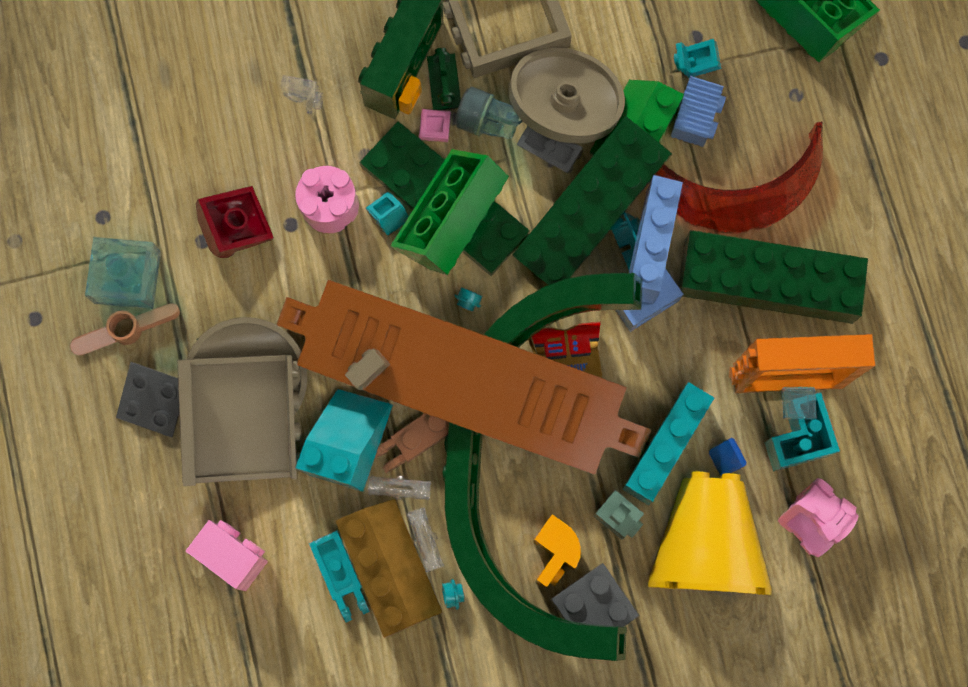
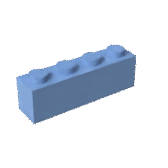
[629,175,683,304]

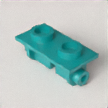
[611,213,640,270]

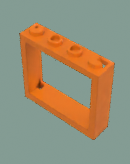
[729,334,875,393]

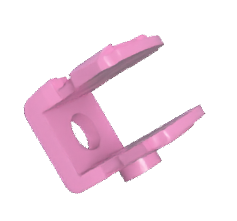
[778,478,858,557]

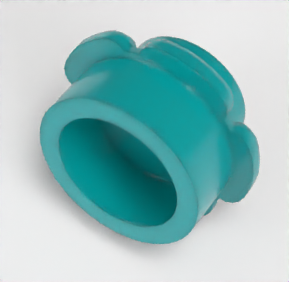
[454,287,483,311]
[442,579,465,610]

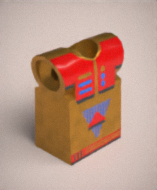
[528,321,602,378]

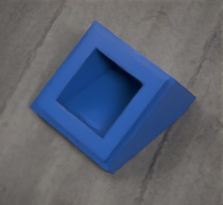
[709,438,747,477]

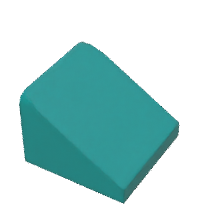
[366,192,409,236]

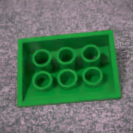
[756,0,880,63]

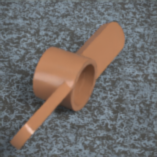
[70,303,180,355]

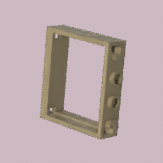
[443,0,572,79]

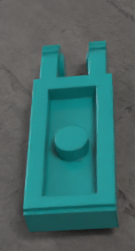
[309,531,370,623]

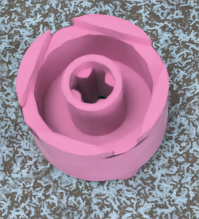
[296,166,359,233]

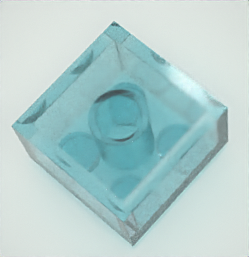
[85,237,161,309]

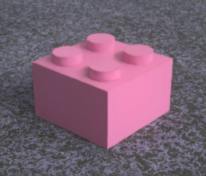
[186,520,268,591]

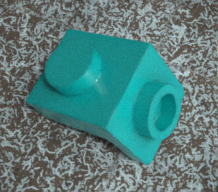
[674,39,722,78]

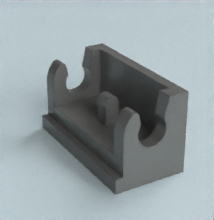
[517,126,583,173]

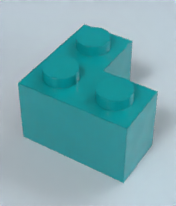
[764,392,840,472]

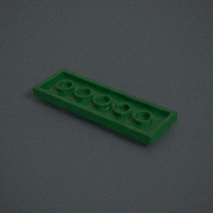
[513,116,673,285]
[359,121,530,276]

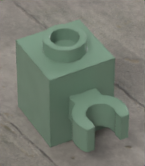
[593,490,644,540]

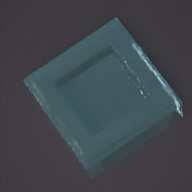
[782,387,817,420]

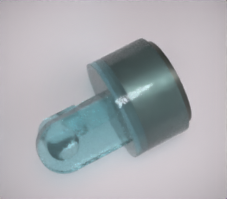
[455,86,523,139]

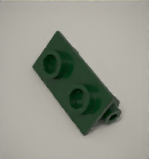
[427,48,461,110]

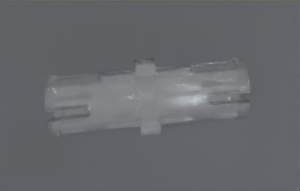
[368,475,431,500]
[407,507,444,573]

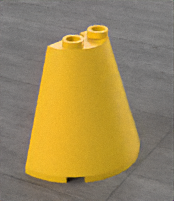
[648,471,772,595]

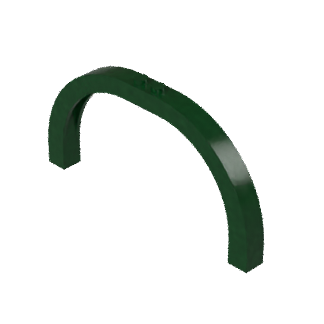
[442,273,643,661]

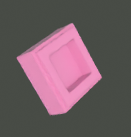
[419,109,451,142]

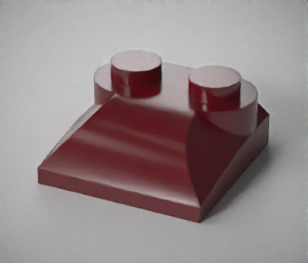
[195,186,274,258]

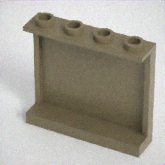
[177,355,301,486]

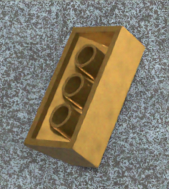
[336,499,443,638]

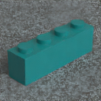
[622,382,715,505]

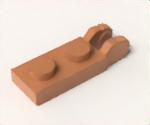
[375,413,449,473]

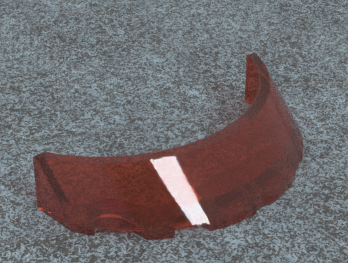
[656,121,823,234]

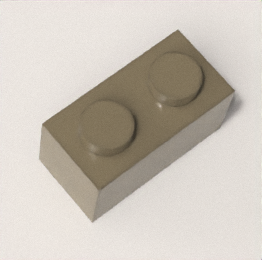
[345,349,390,390]

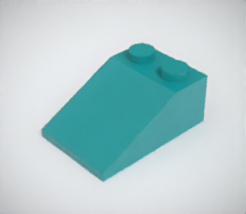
[296,389,393,492]

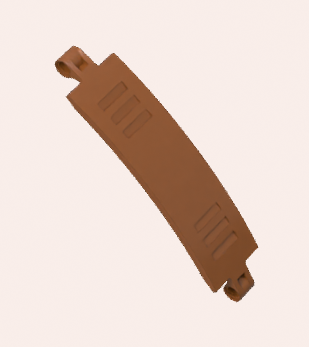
[276,280,652,474]

